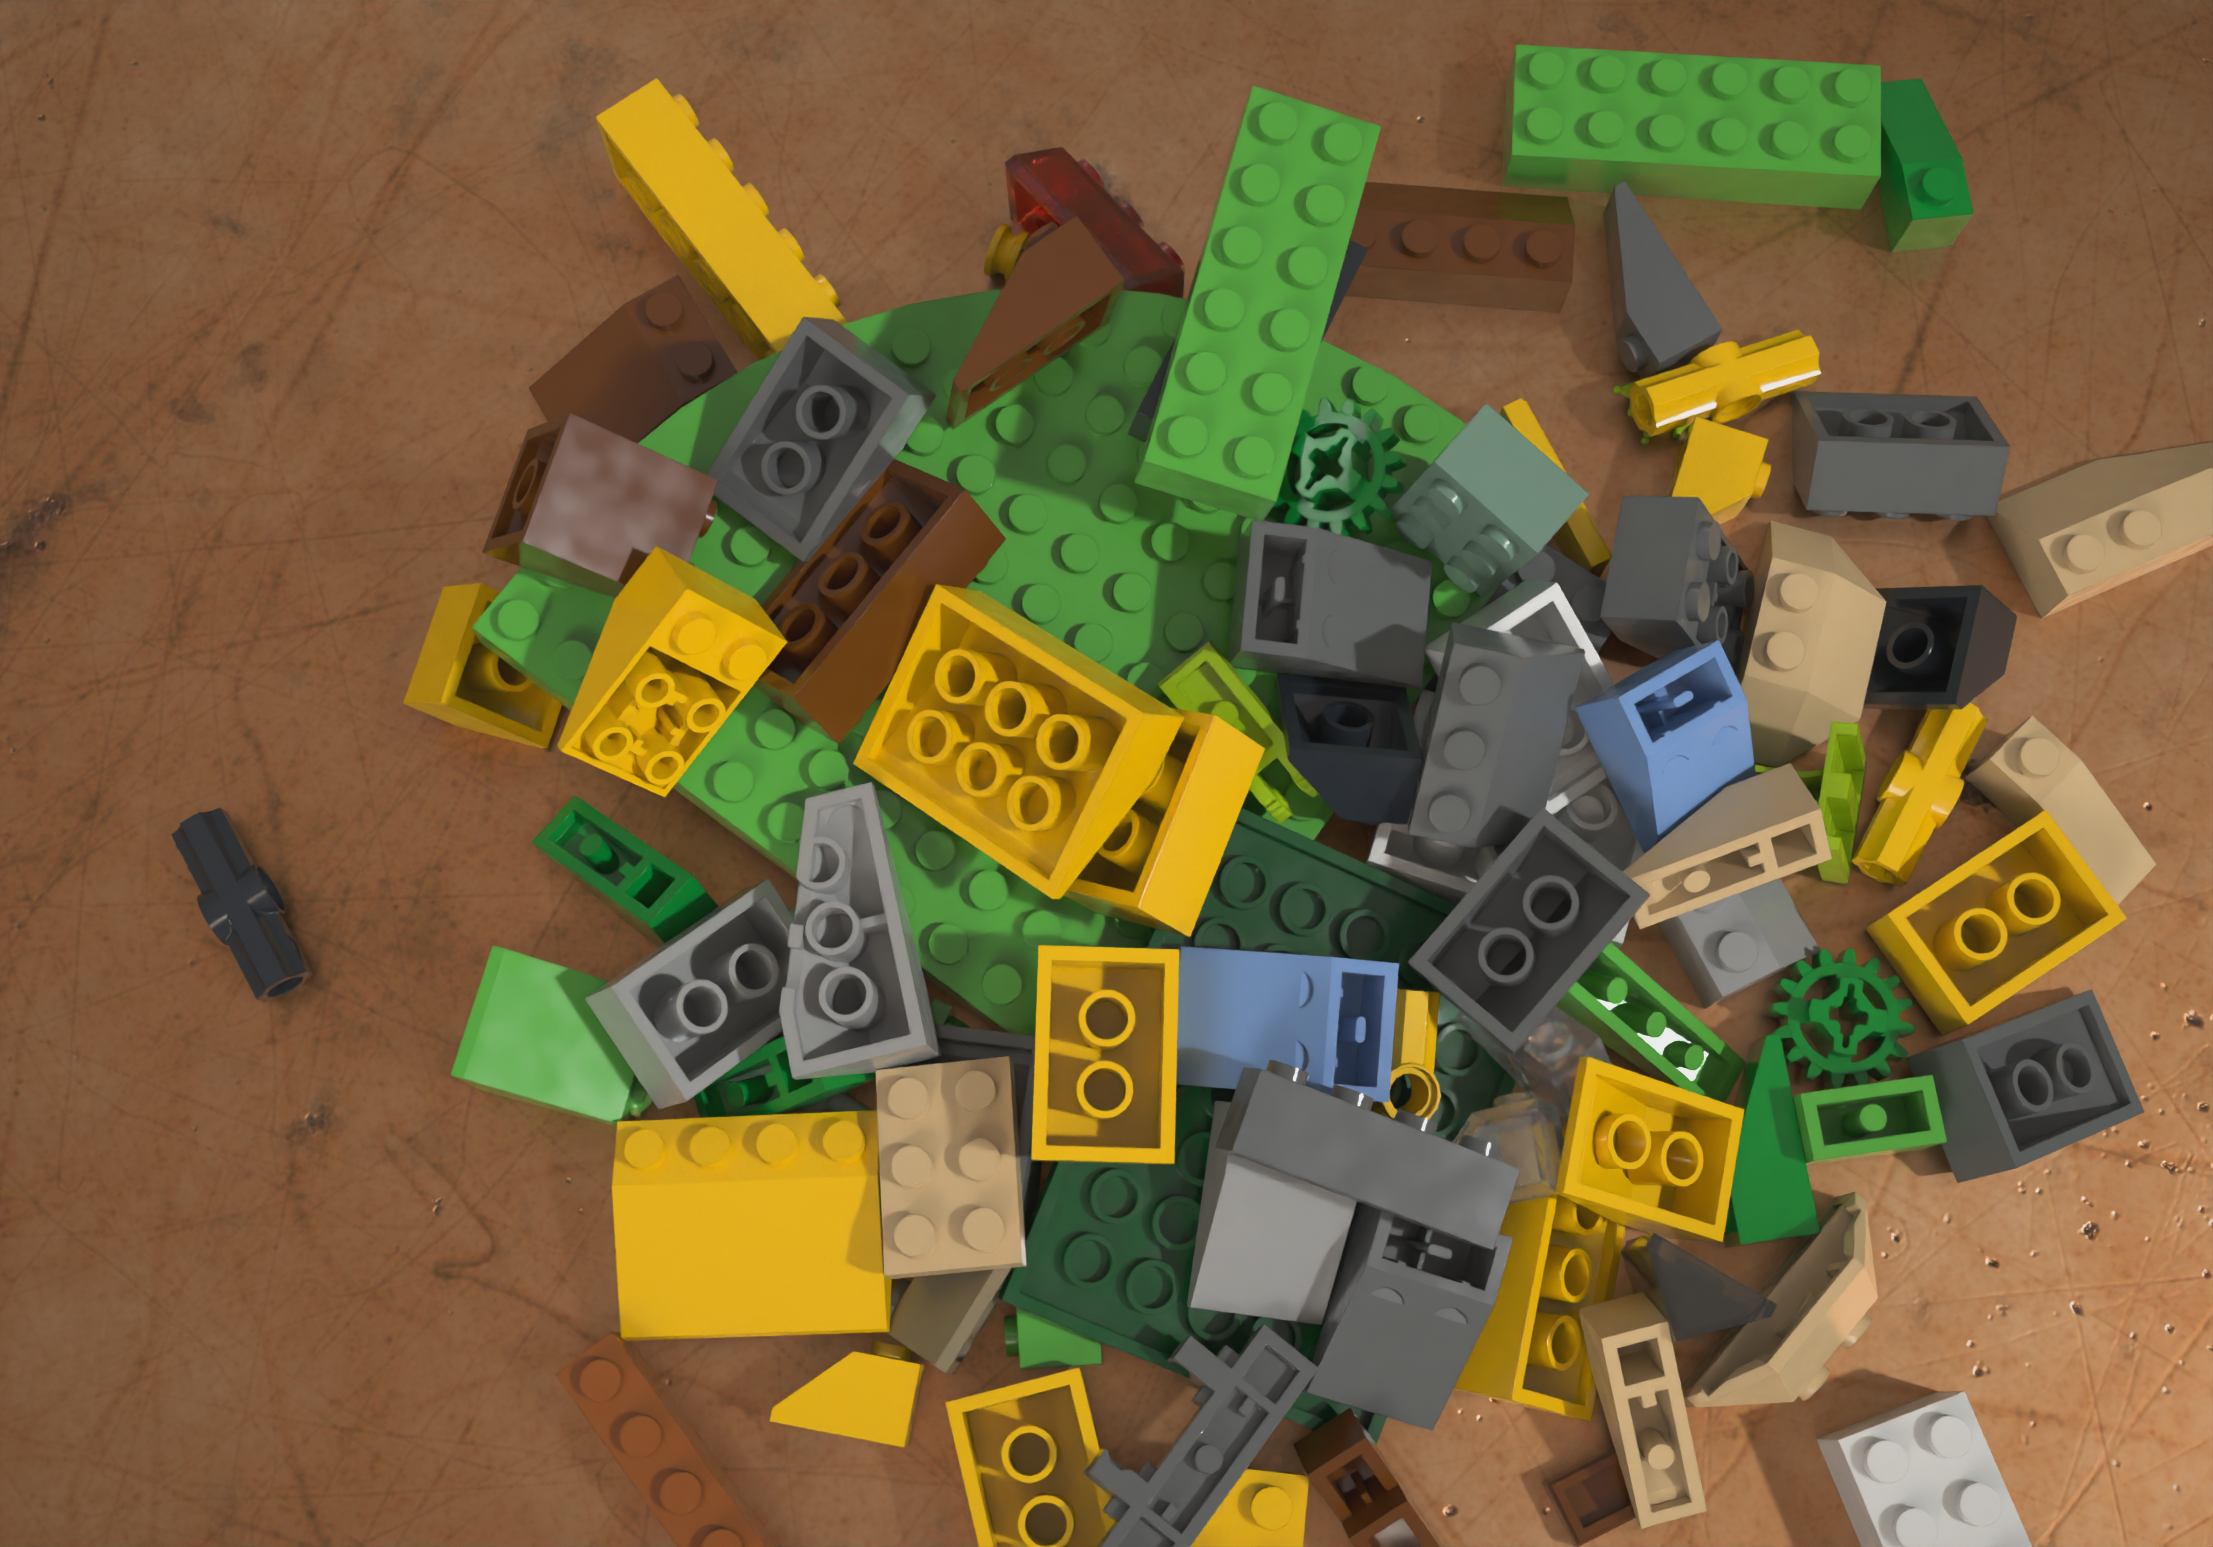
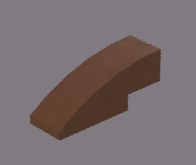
[1293,1407,1444,1547]

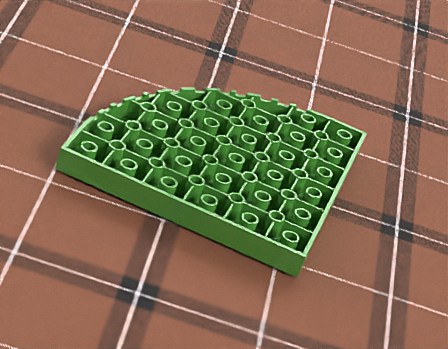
[472,289,1498,1036]

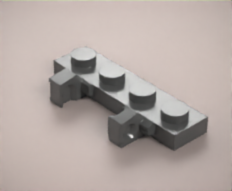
[1083,1324,1319,1547]

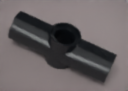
[171,808,313,1002]

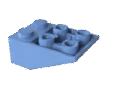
[1574,640,1756,854]
[1176,946,1399,1103]

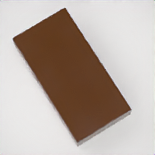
[1542,1446,1636,1547]

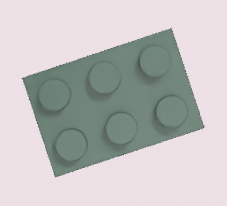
[1391,403,1589,598]

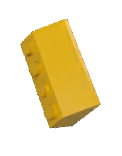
[1453,1121,1626,1422]

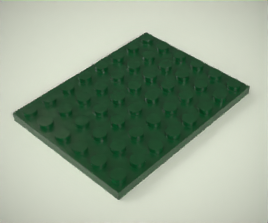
[997,808,1536,1444]

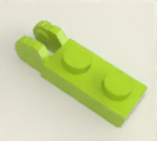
[1158,641,1318,823]

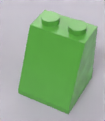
[451,945,652,1127]

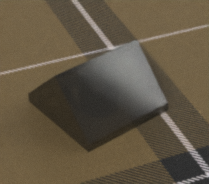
[1621,1232,1777,1342]

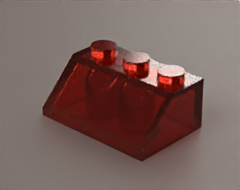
[1005,147,1185,298]

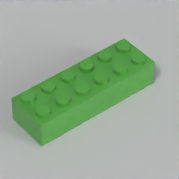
[1502,44,1881,210]
[1134,85,1381,522]

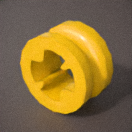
[984,223,1032,282]

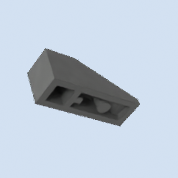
[1603,181,1723,379]

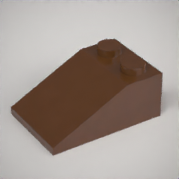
[945,216,1125,430]
[529,275,738,443]

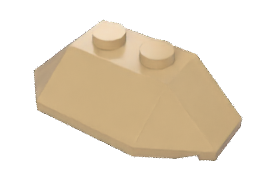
[1733,520,1886,768]
[1681,1192,1878,1407]

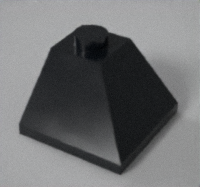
[1863,585,2017,709]
[1275,674,1424,825]

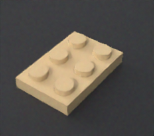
[875,1056,1027,1279]

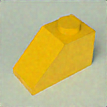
[1666,417,1772,525]
[770,1341,926,1447]

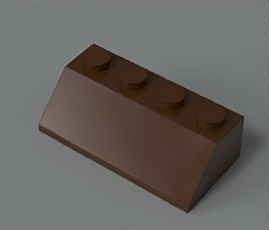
[1345,182,1575,313]
[754,459,1006,744]

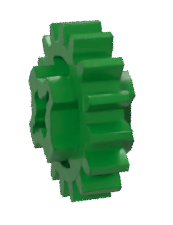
[1272,398,1407,537]
[1765,948,1915,1090]

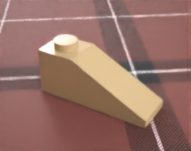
[1965,715,2156,905]
[1623,763,1832,929]
[1578,1292,1707,1529]

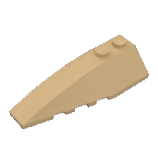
[1987,442,2213,618]

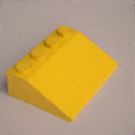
[853,584,1185,899]
[612,1110,892,1341]

